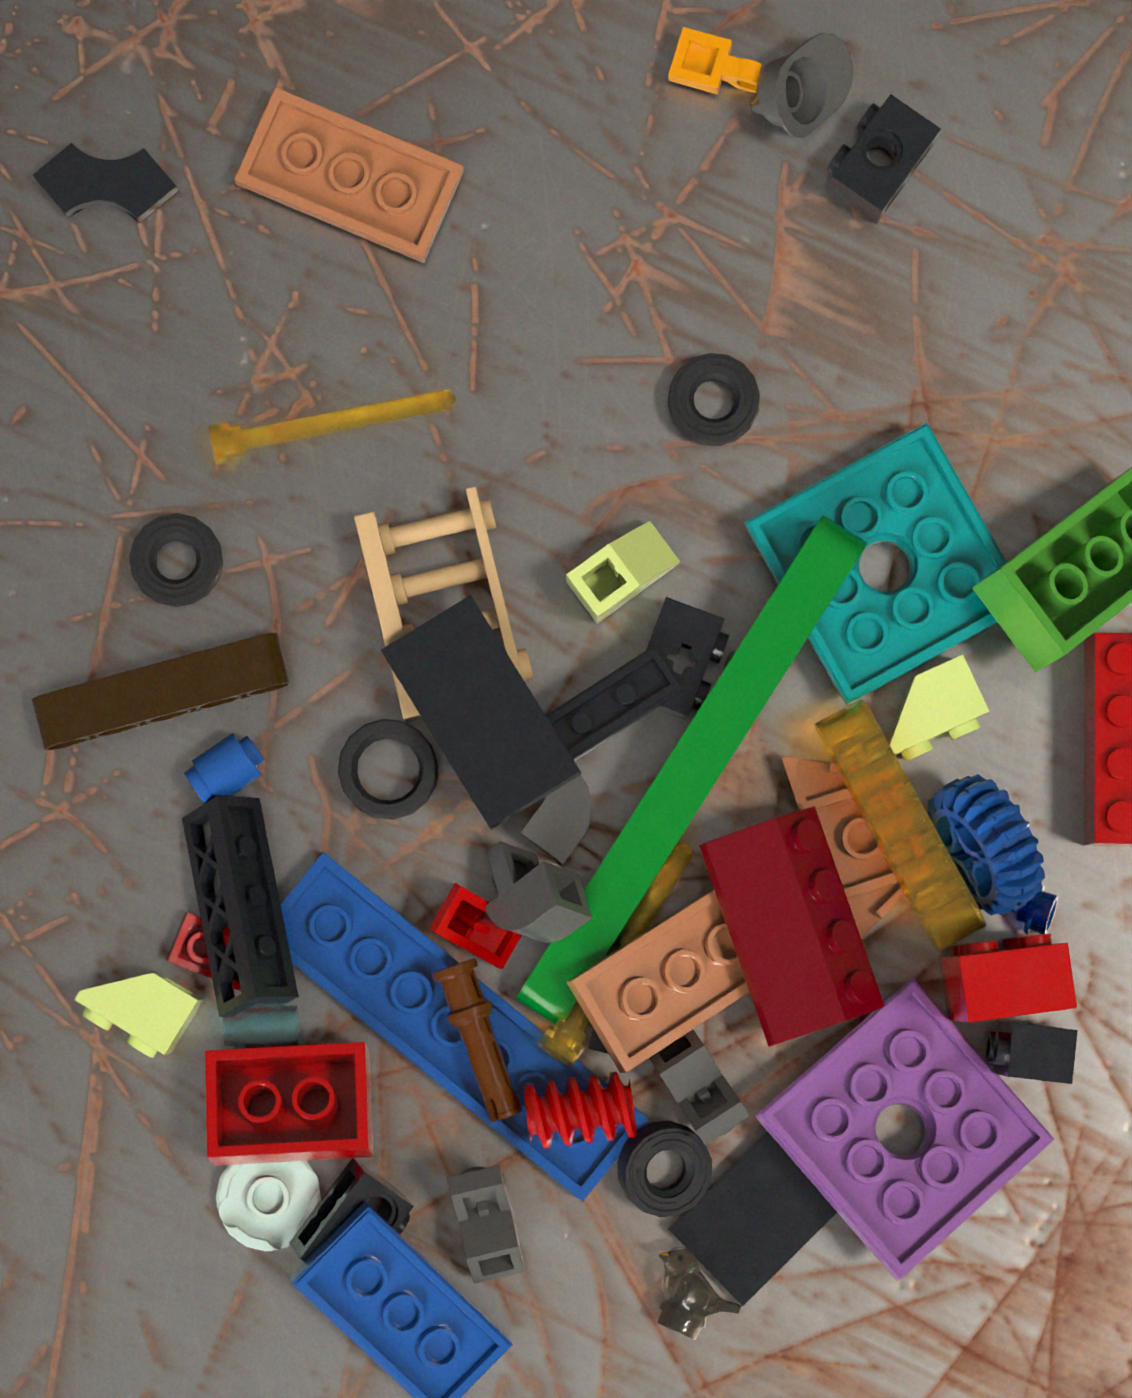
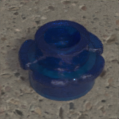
[1016,885,1058,935]

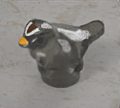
[657,1247,742,1340]

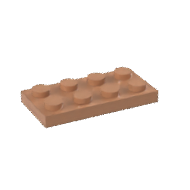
[234,87,464,263]
[566,887,749,1073]

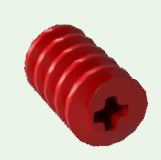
[524,1072,637,1149]

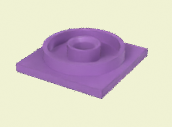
[755,978,1055,1281]

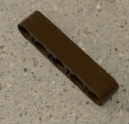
[32,633,291,751]

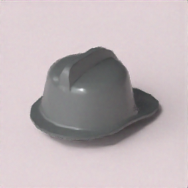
[750,33,853,138]

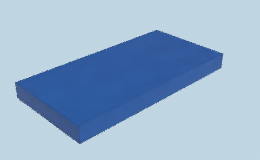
[289,1201,513,1398]

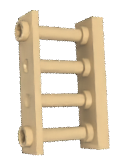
[354,487,534,723]

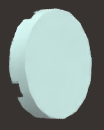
[216,1161,322,1251]

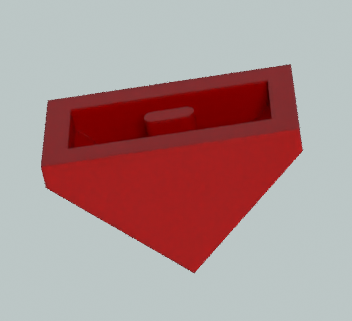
[429,883,522,970]

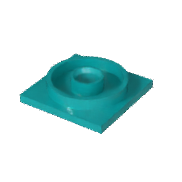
[744,423,1006,706]

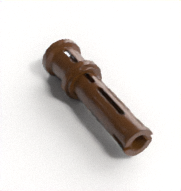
[431,958,522,1122]

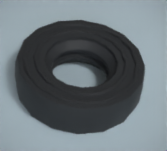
[668,353,760,446]
[129,513,224,607]
[617,1120,712,1218]

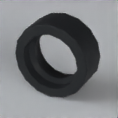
[338,719,438,820]

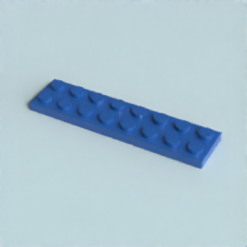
[281,852,649,1202]

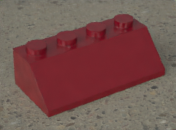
[699,806,885,1047]

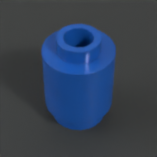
[184,733,265,804]

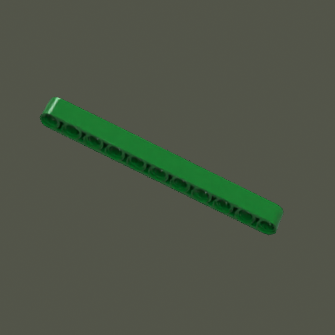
[515,515,868,1028]

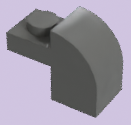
[521,775,592,865]
[484,841,593,943]
[649,1029,750,1145]
[447,1165,526,1284]

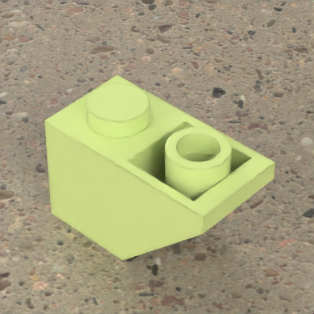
[566,521,680,624]
[884,655,990,762]
[74,973,204,1058]

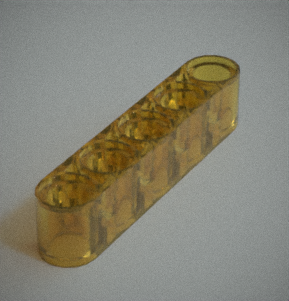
[815,699,986,951]

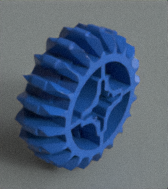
[926,774,1045,916]

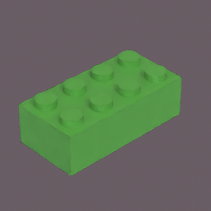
[972,467,1132,672]

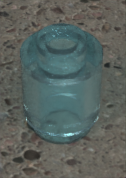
[223,1003,300,1049]

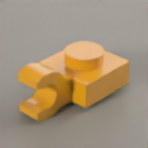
[668,27,762,94]

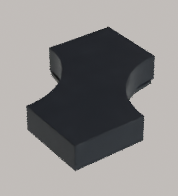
[33,143,179,223]

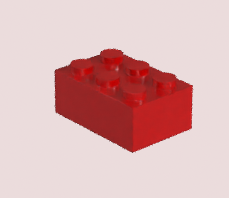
[939,933,1077,1022]
[205,1042,374,1166]

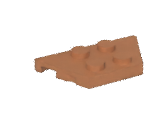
[781,756,930,938]

